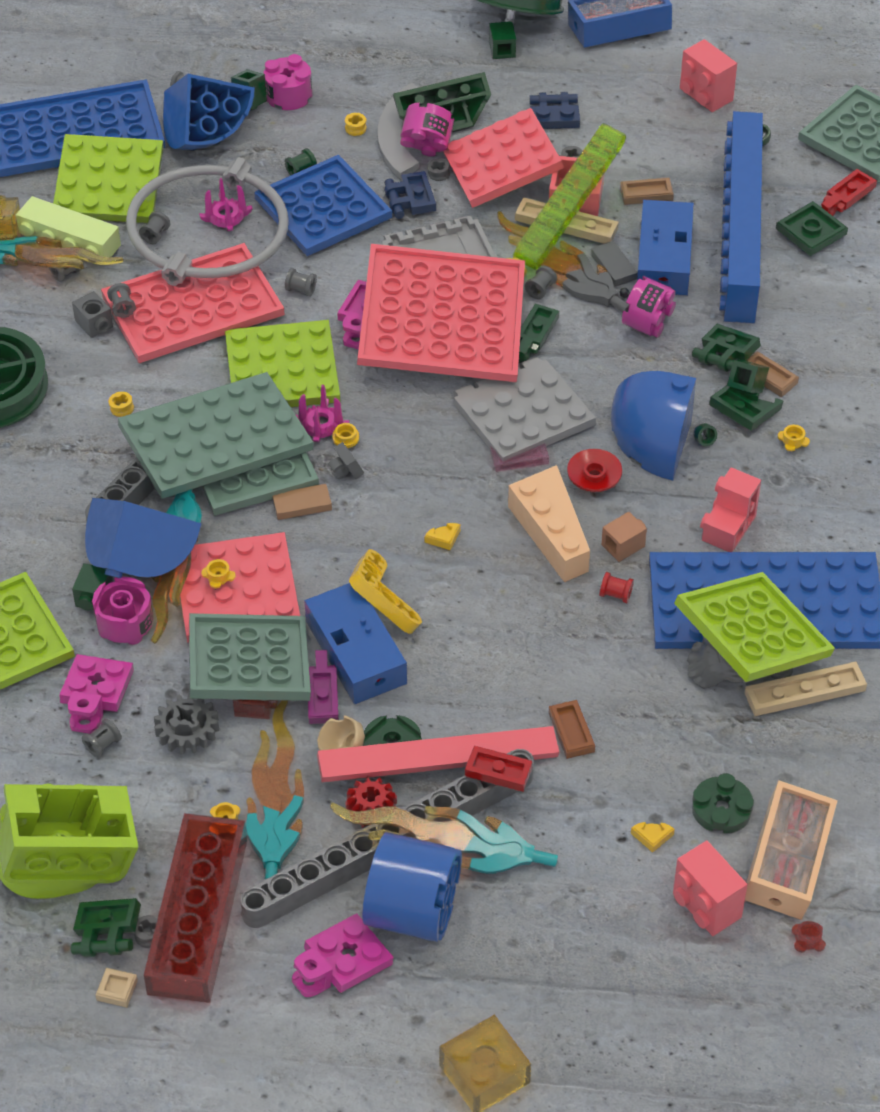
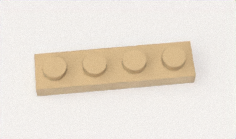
[515,197,619,244]
[744,662,867,717]

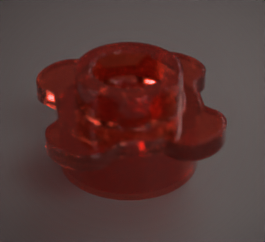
[792,921,826,953]

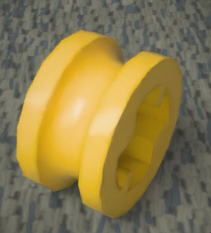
[345,113,367,136]
[108,391,134,417]

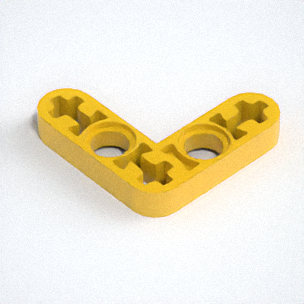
[349,549,422,634]

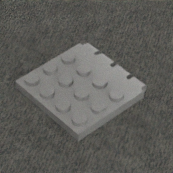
[381,216,496,257]
[453,356,596,465]

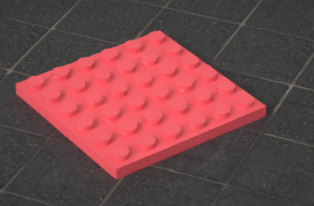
[357,244,525,382]

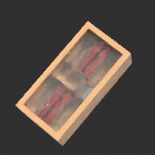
[745,780,838,920]

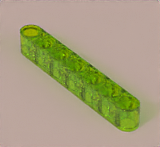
[513,123,626,270]

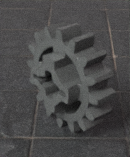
[154,693,219,754]

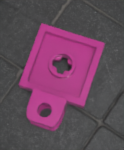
[337,280,366,350]
[59,654,134,734]
[292,913,394,997]

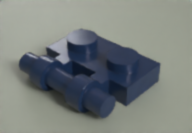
[529,92,580,129]
[384,171,436,219]

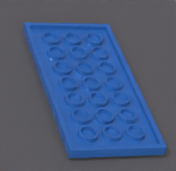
[0,79,166,177]
[649,552,880,649]

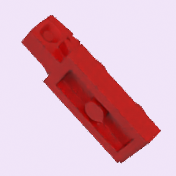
[821,169,877,216]

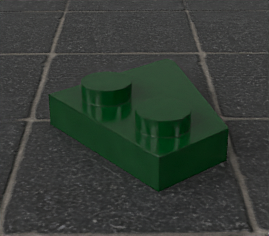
[709,385,784,431]

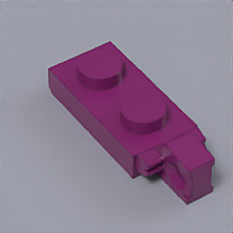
[308,650,339,724]

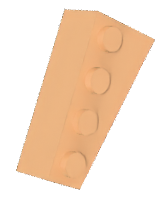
[508,465,590,582]

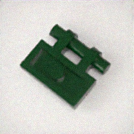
[692,323,761,372]
[71,898,141,957]

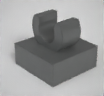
[328,442,364,480]

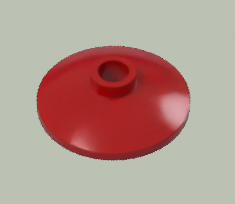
[567,449,622,492]

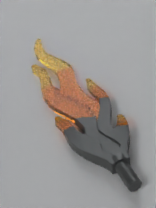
[497,211,629,313]

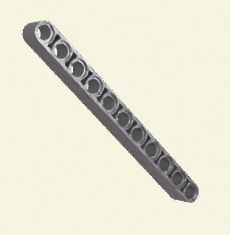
[241,749,534,928]

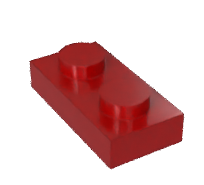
[465,745,533,792]

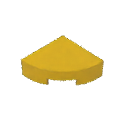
[424,523,461,551]
[631,822,675,853]

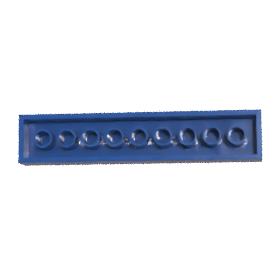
[719,111,763,323]

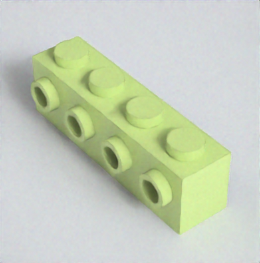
[16,196,121,264]

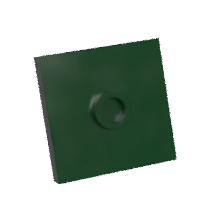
[776,201,848,256]

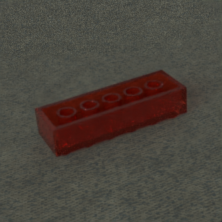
[143,813,247,1003]

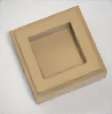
[96,968,138,1008]

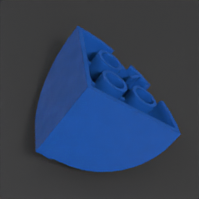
[163,73,255,150]
[611,371,696,481]
[85,498,201,578]

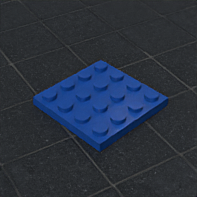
[254,155,392,256]

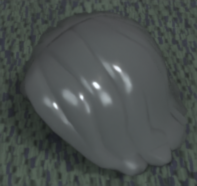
[687,637,744,689]

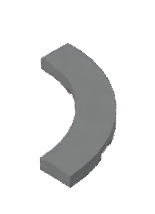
[378,83,419,180]

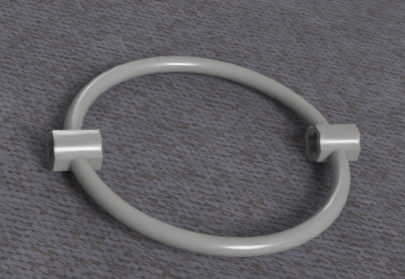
[126,157,289,286]

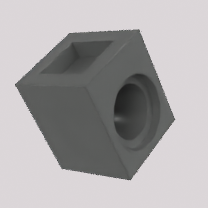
[72,291,113,338]

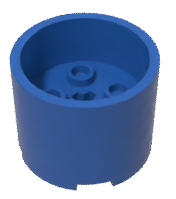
[362,832,462,942]

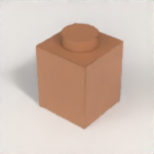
[601,512,647,562]

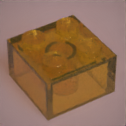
[439,1014,531,1112]

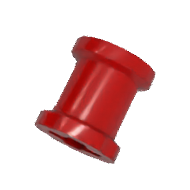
[599,572,634,604]

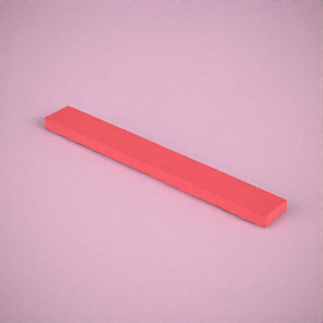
[317,726,559,783]

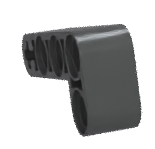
[85,457,176,522]

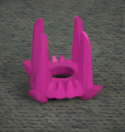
[199,178,252,231]
[295,384,350,442]

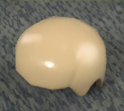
[317,715,365,750]

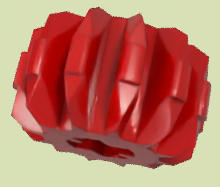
[345,776,397,828]

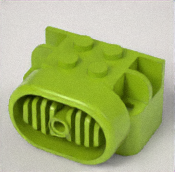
[0,783,138,899]

